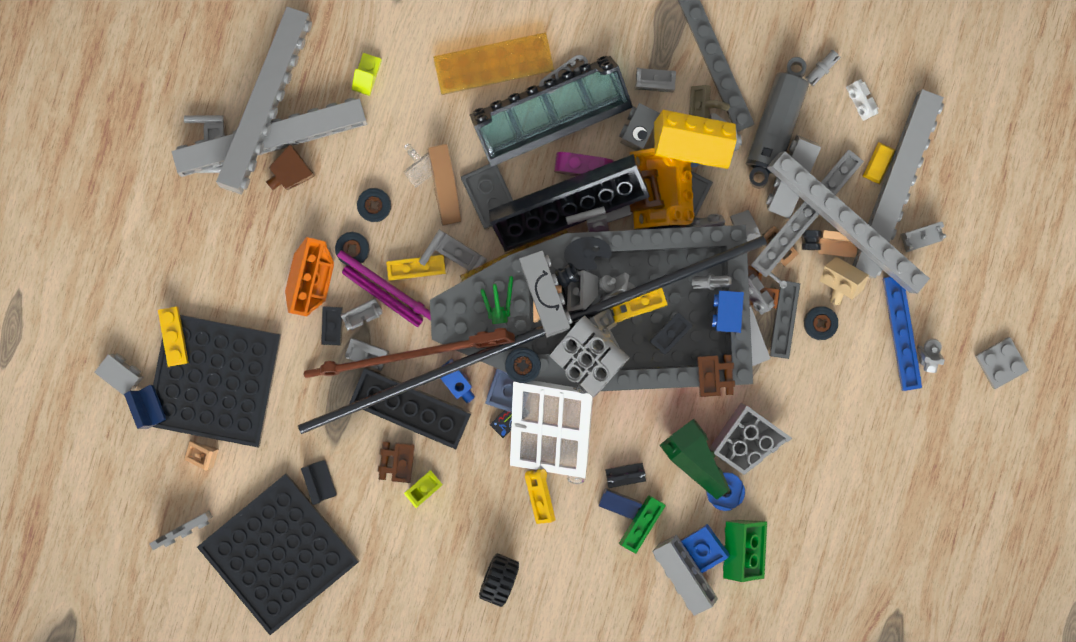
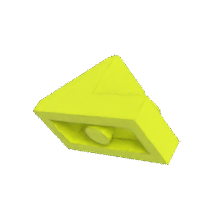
[351,53,382,96]
[404,470,443,508]

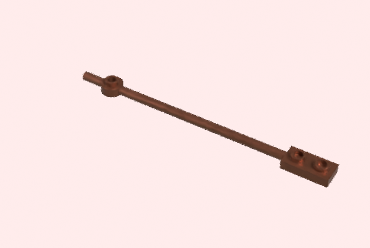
[304,328,515,378]

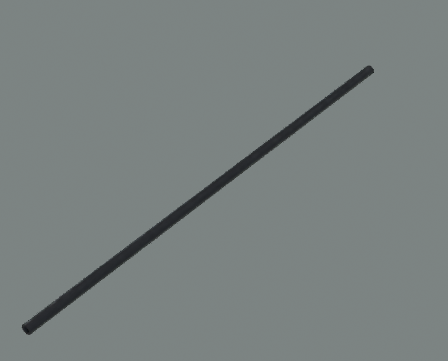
[298,236,767,434]

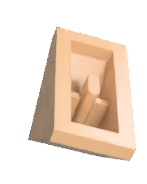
[184,441,219,470]

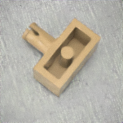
[820,257,869,305]

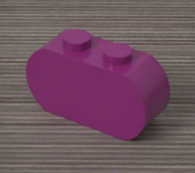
[554,152,614,176]

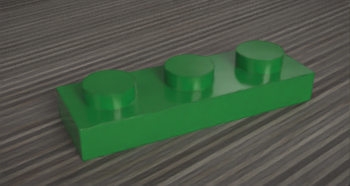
[619,495,666,554]

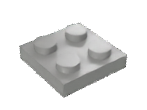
[975,337,1029,389]

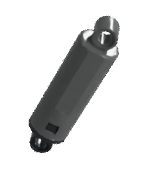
[745,57,809,189]

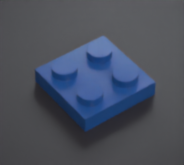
[680,524,730,573]

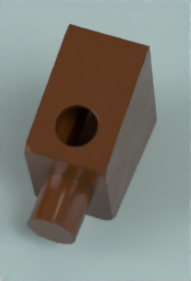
[266,145,315,190]

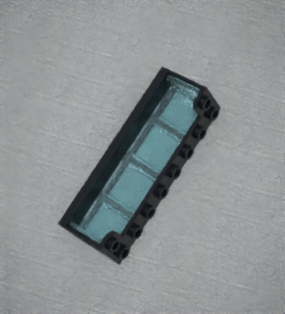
[469,56,633,167]

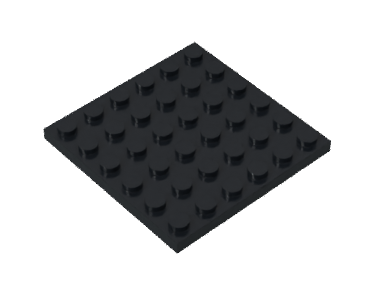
[153,315,282,448]
[197,473,359,635]

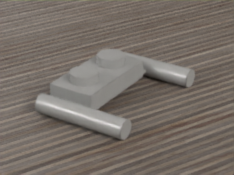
[184,115,225,173]
[566,206,609,232]
[419,229,487,279]

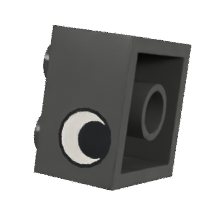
[619,103,660,151]

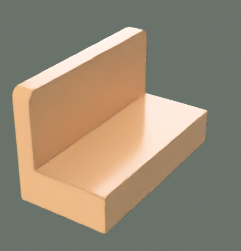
[818,230,857,258]

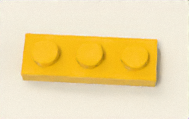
[386,255,446,281]
[158,306,189,367]

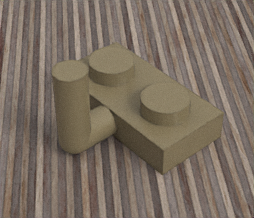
[689,85,730,118]

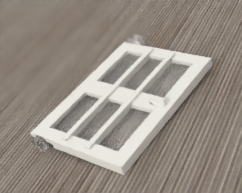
[510,381,593,484]

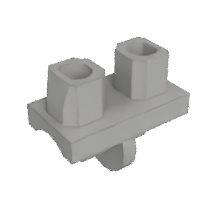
[599,273,635,302]
[917,339,945,373]

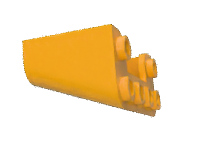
[630,148,694,229]

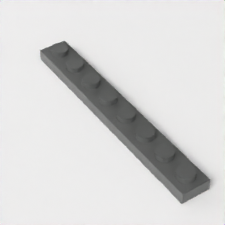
[678,0,754,132]

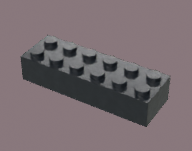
[349,368,472,450]

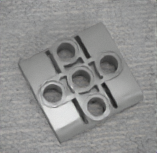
[550,316,630,398]

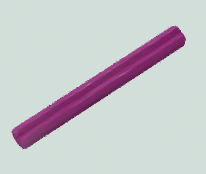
[342,265,423,327]

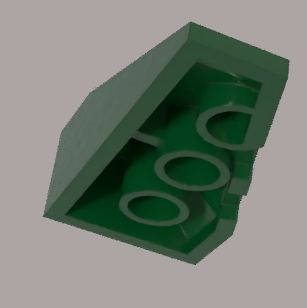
[660,419,730,500]

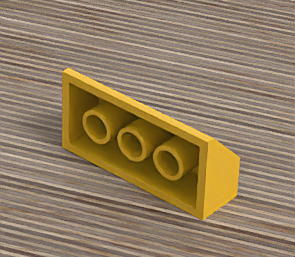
[654,110,737,169]

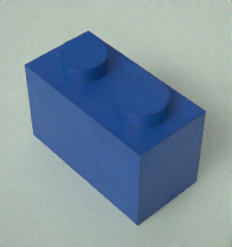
[712,291,744,333]

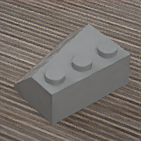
[709,403,793,475]

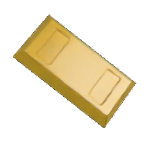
[862,142,896,185]

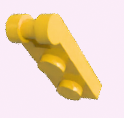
[610,288,668,323]
[525,469,556,524]

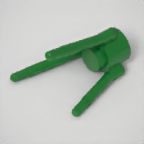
[480,276,513,324]

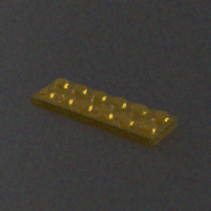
[433,32,554,95]

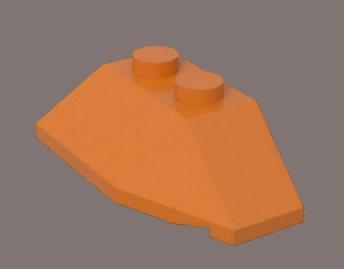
[285,237,334,317]

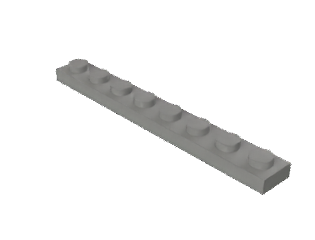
[751,150,864,277]

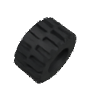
[479,553,519,607]

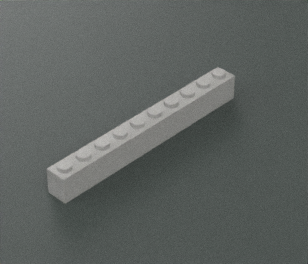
[216,7,312,195]
[852,89,944,278]
[171,98,367,177]
[766,151,930,294]

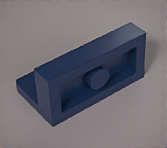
[124,385,166,429]
[598,488,642,520]

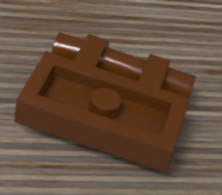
[697,354,735,397]
[377,441,415,483]

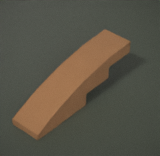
[427,144,461,226]

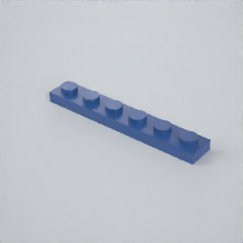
[883,277,922,391]

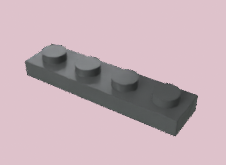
[769,280,801,359]

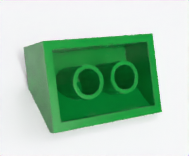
[723,520,767,582]

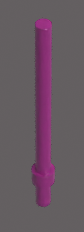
[337,250,431,320]

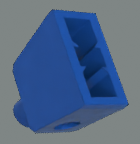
[440,358,475,403]

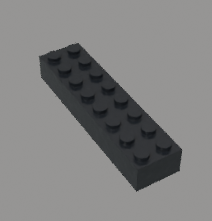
[489,154,650,252]

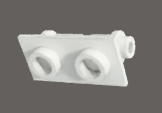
[846,79,879,121]

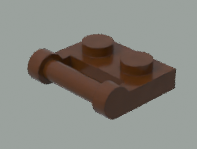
[629,169,665,212]

